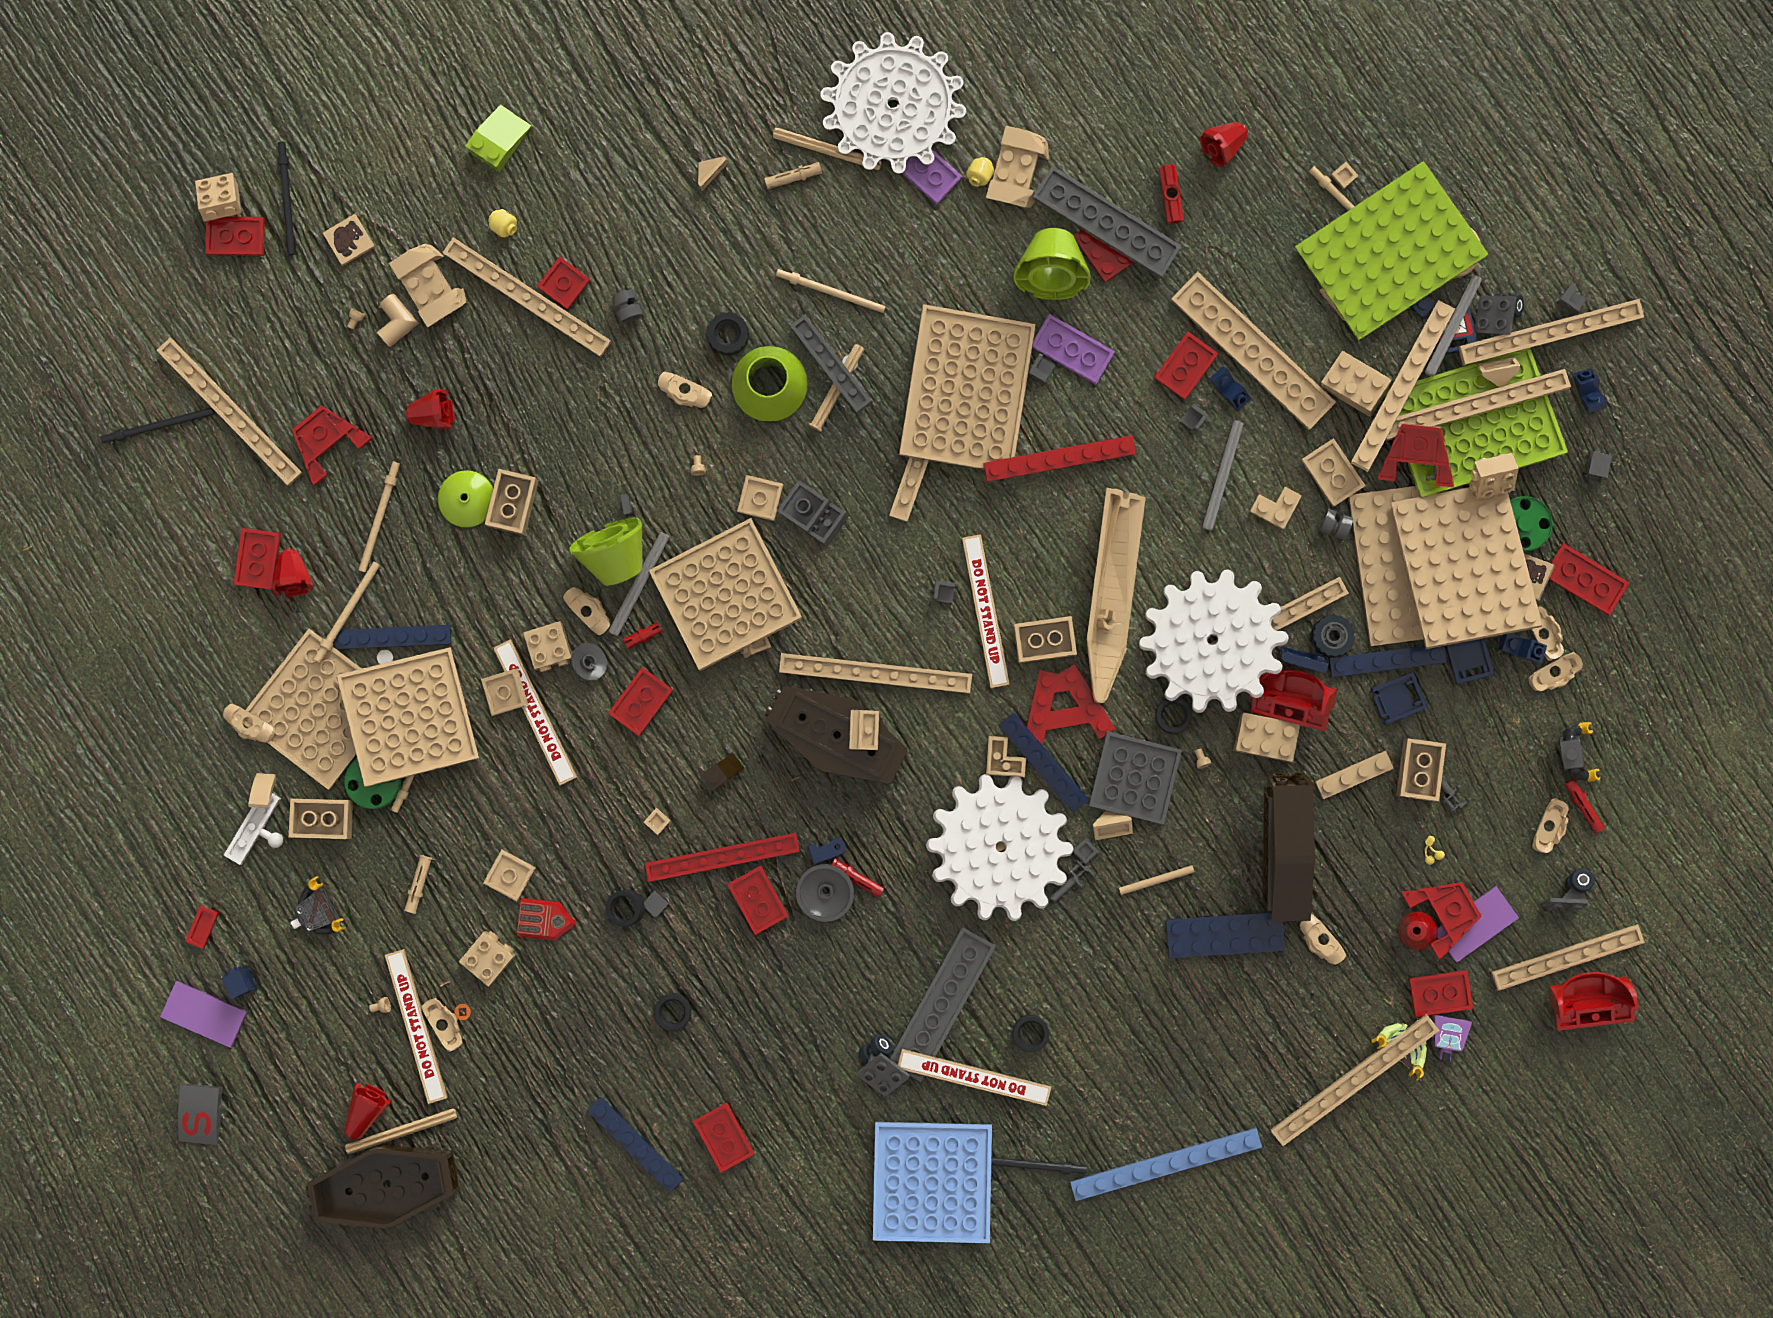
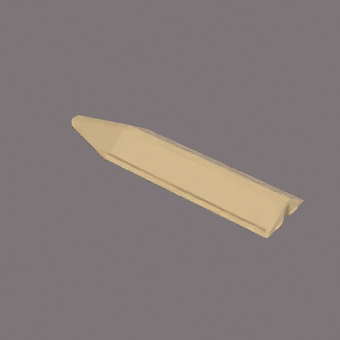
[1087,488,1146,703]

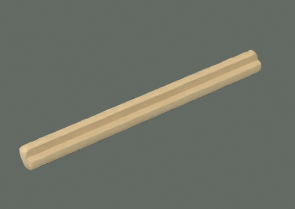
[773,128,882,170]
[345,1108,457,1154]

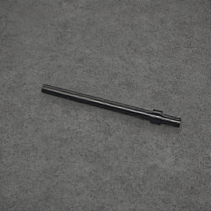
[277,142,295,255]
[100,407,214,443]
[991,1157,1087,1174]

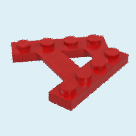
[1027,664,1116,746]

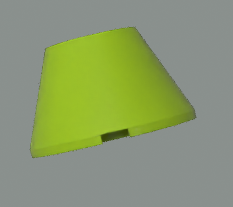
[1014,228,1091,300]
[732,346,808,422]
[569,517,642,586]

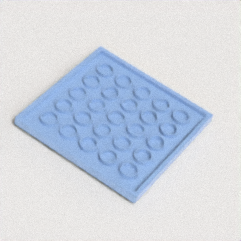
[873,1122,992,1243]

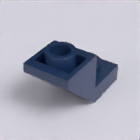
[1209,366,1251,412]
[1573,369,1607,413]
[1498,633,1547,664]

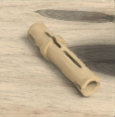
[764,162,822,190]
[404,855,432,914]

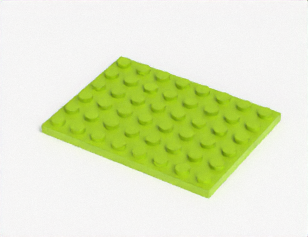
[1295,161,1488,341]
[1384,348,1568,498]

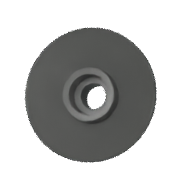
[571,643,607,681]

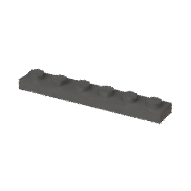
[790,315,873,414]

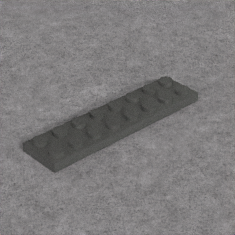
[1032,166,1181,279]
[890,927,996,1082]

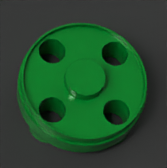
[1510,496,1553,553]
[345,758,403,809]

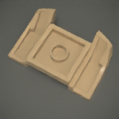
[986,126,1049,208]
[389,244,466,328]

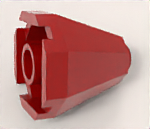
[1199,122,1248,168]
[405,389,455,430]
[272,548,314,597]

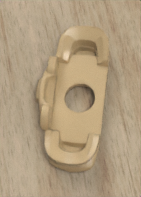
[658,372,712,408]
[563,587,610,635]
[1531,607,1564,661]
[1528,652,1583,691]
[223,704,275,743]
[1532,798,1569,853]
[1299,914,1346,965]
[422,998,462,1052]

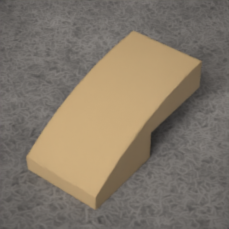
[248,773,276,808]

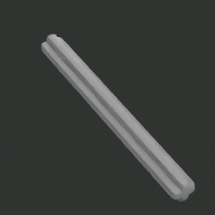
[1425,275,1482,377]
[1202,421,1243,531]
[609,532,669,636]

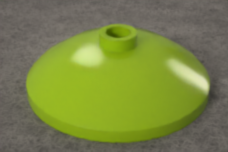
[438,470,493,528]

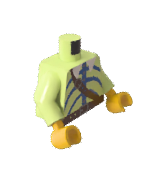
[1372,1020,1427,1081]

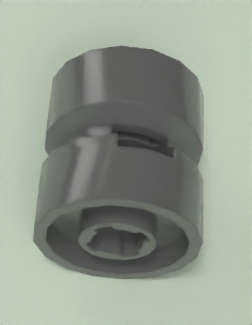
[611,289,643,324]
[1319,508,1353,541]

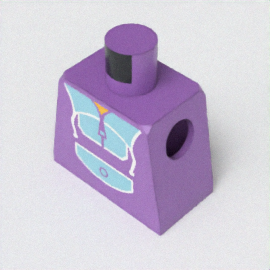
[1431,1014,1472,1061]

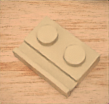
[849,710,879,750]

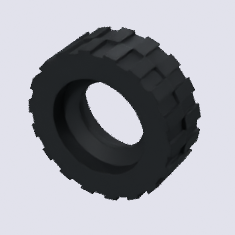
[707,312,749,356]

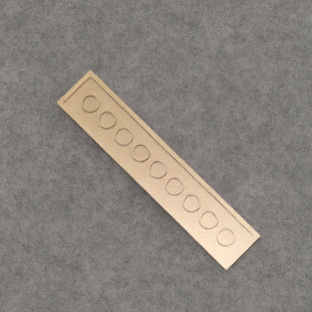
[1171,272,1336,430]

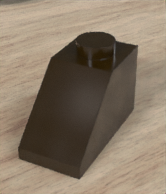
[701,753,745,791]

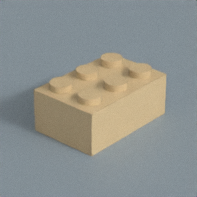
[1321,351,1392,417]
[485,469,539,536]
[1013,616,1077,663]
[1233,712,1300,763]
[1396,738,1446,802]
[289,799,353,839]

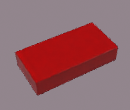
[185,906,219,949]

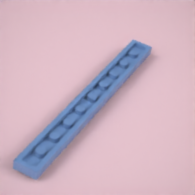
[1070,1128,1262,1201]

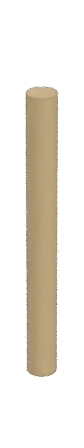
[1119,865,1194,895]

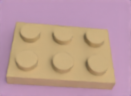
[1301,438,1366,507]

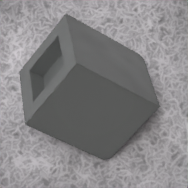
[1556,283,1586,315]
[1028,353,1055,385]
[1180,404,1208,433]
[1584,451,1612,480]
[933,580,955,604]

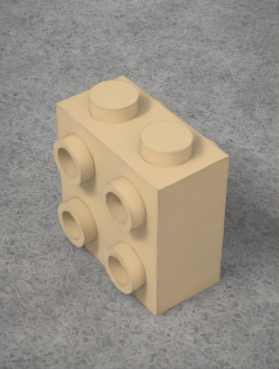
[195,173,241,222]
[1469,453,1519,499]
[523,621,572,672]
[459,931,516,987]

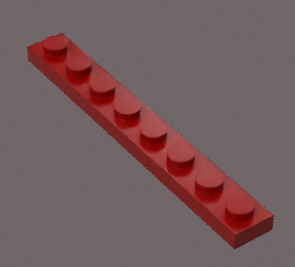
[983,435,1136,482]
[645,833,800,882]

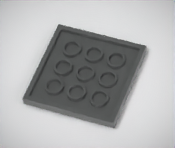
[1089,731,1182,825]

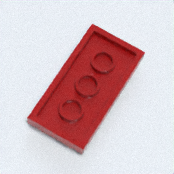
[1549,543,1630,616]

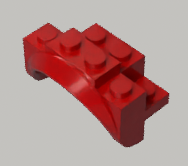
[1249,669,1338,731]
[1549,972,1639,1031]

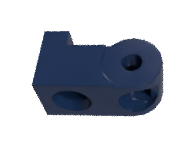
[809,838,846,864]

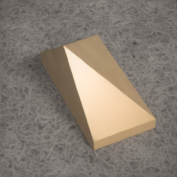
[698,156,728,191]
[1477,356,1520,387]
[1093,811,1133,840]

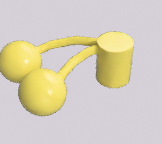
[1425,836,1445,865]

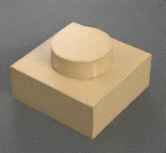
[1331,162,1358,189]
[644,808,671,835]

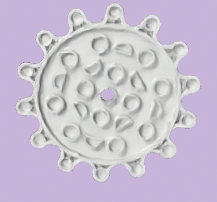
[820,32,966,174]
[1139,570,1288,713]
[926,774,1073,921]

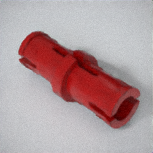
[623,622,663,649]

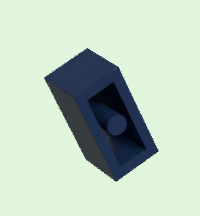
[221,966,258,999]

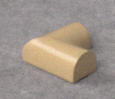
[377,294,419,347]
[986,736,1026,777]

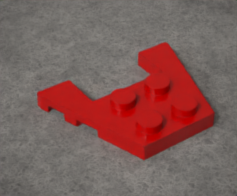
[292,406,373,486]
[1378,423,1454,487]
[1402,882,1482,960]

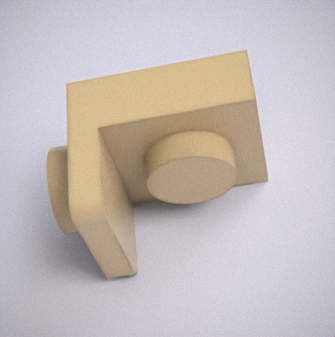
[740,637,771,658]

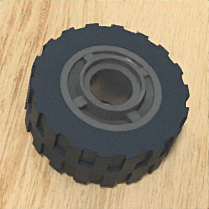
[1310,614,1355,658]

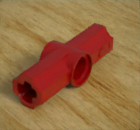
[1159,164,1184,224]

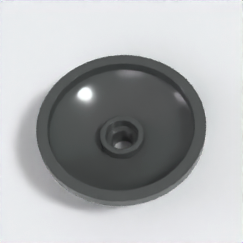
[796,864,854,922]

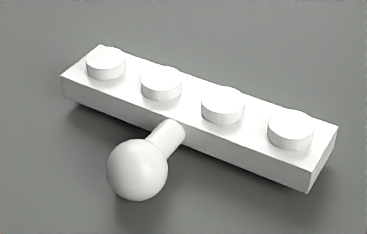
[224,793,283,865]

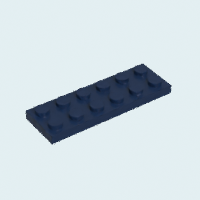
[1166,913,1285,958]

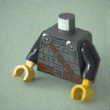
[1560,722,1600,782]
[290,876,346,935]

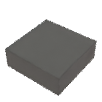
[621,494,633,517]
[1073,837,1099,865]
[644,891,669,918]

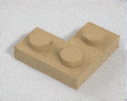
[1249,487,1302,530]

